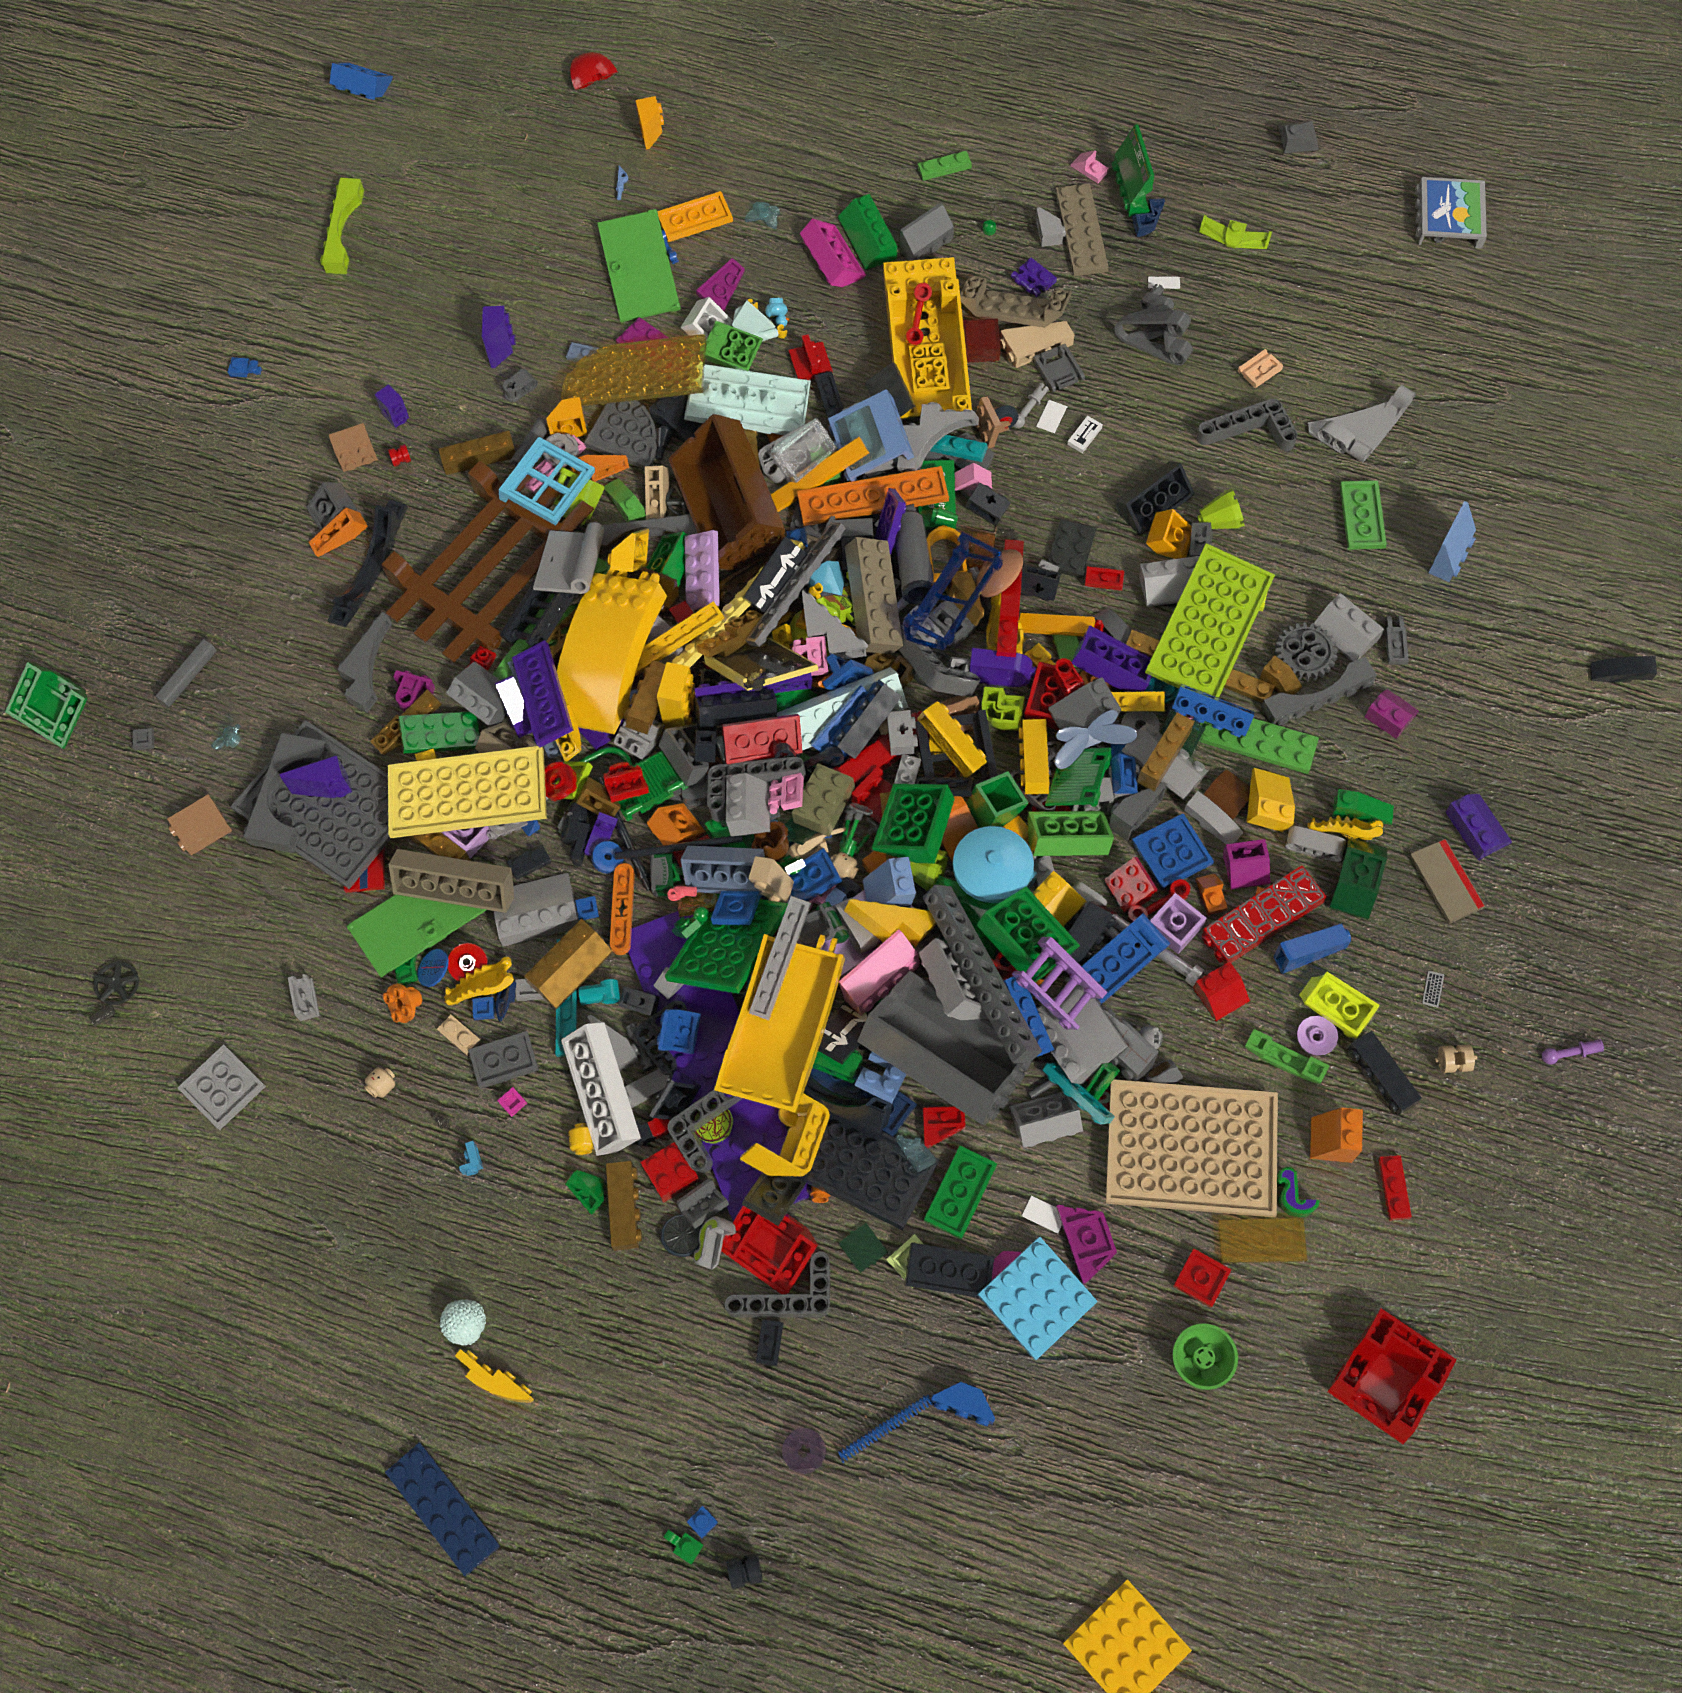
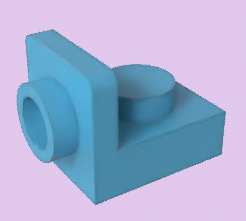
[459,1141,484,1176]

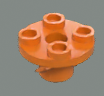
[383,983,422,1023]

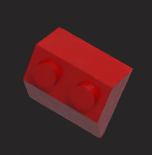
[1193,961,1250,1022]

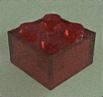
[963,318,1001,363]

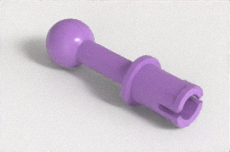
[1542,1039,1604,1065]

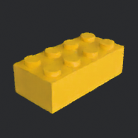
[657,662,696,730]

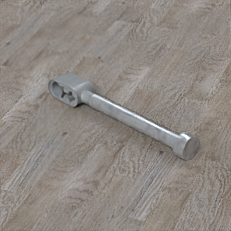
[1073,881,1205,987]

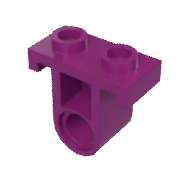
[393,670,435,712]

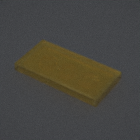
[1218,1218,1308,1264]

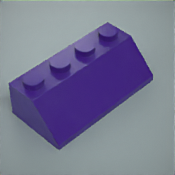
[1072,625,1151,692]

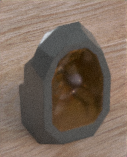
[1146,1059,1183,1084]

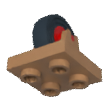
[975,396,1019,448]

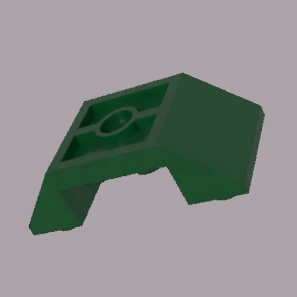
[1329,838,1387,920]

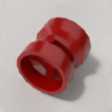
[388,444,411,467]

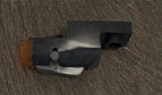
[558,799,592,867]

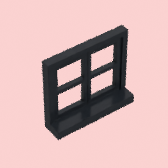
[915,710,998,789]

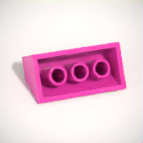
[800,218,866,287]

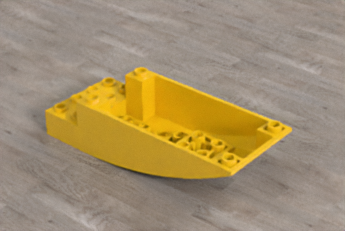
[883,257,972,418]

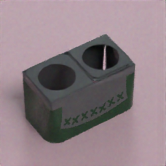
[650,853,676,897]

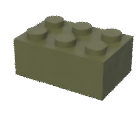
[792,764,855,837]

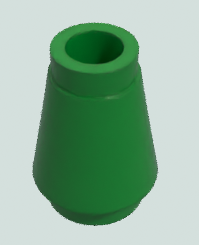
[930,507,958,526]

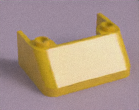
[740,1093,830,1176]

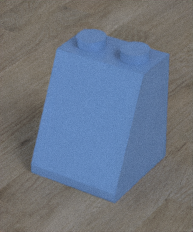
[863,857,916,908]

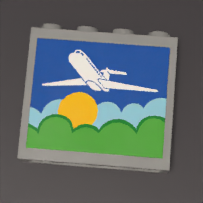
[1415,177,1487,249]

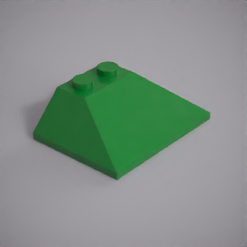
[5,662,88,749]

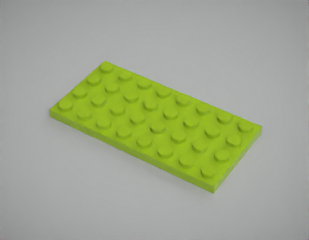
[1145,543,1275,698]

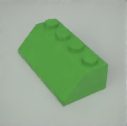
[1028,811,1114,856]

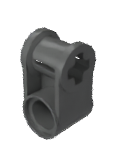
[503,369,538,402]

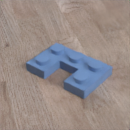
[855,1052,906,1104]

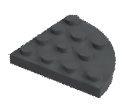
[584,387,657,470]

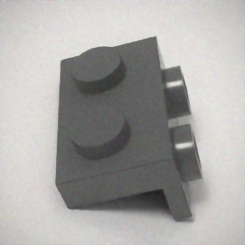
[676,1178,729,1228]

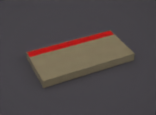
[1409,839,1485,924]

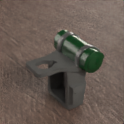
[799,902,850,948]

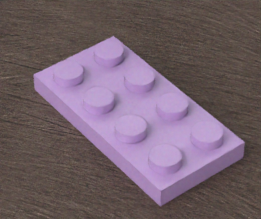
[685,530,719,611]

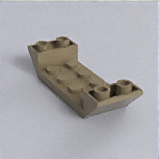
[960,276,1072,328]

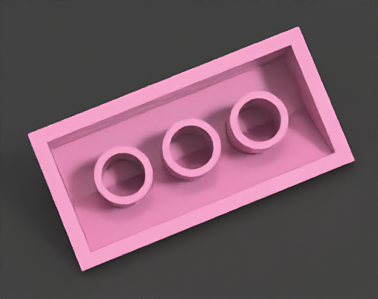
[839,930,920,1015]

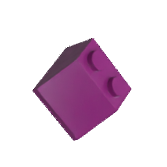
[1365,689,1419,739]

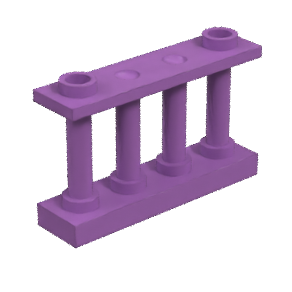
[1012,937,1107,1030]

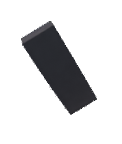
[1590,656,1657,683]

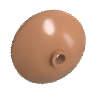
[976,549,1023,597]

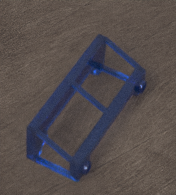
[904,532,1003,650]

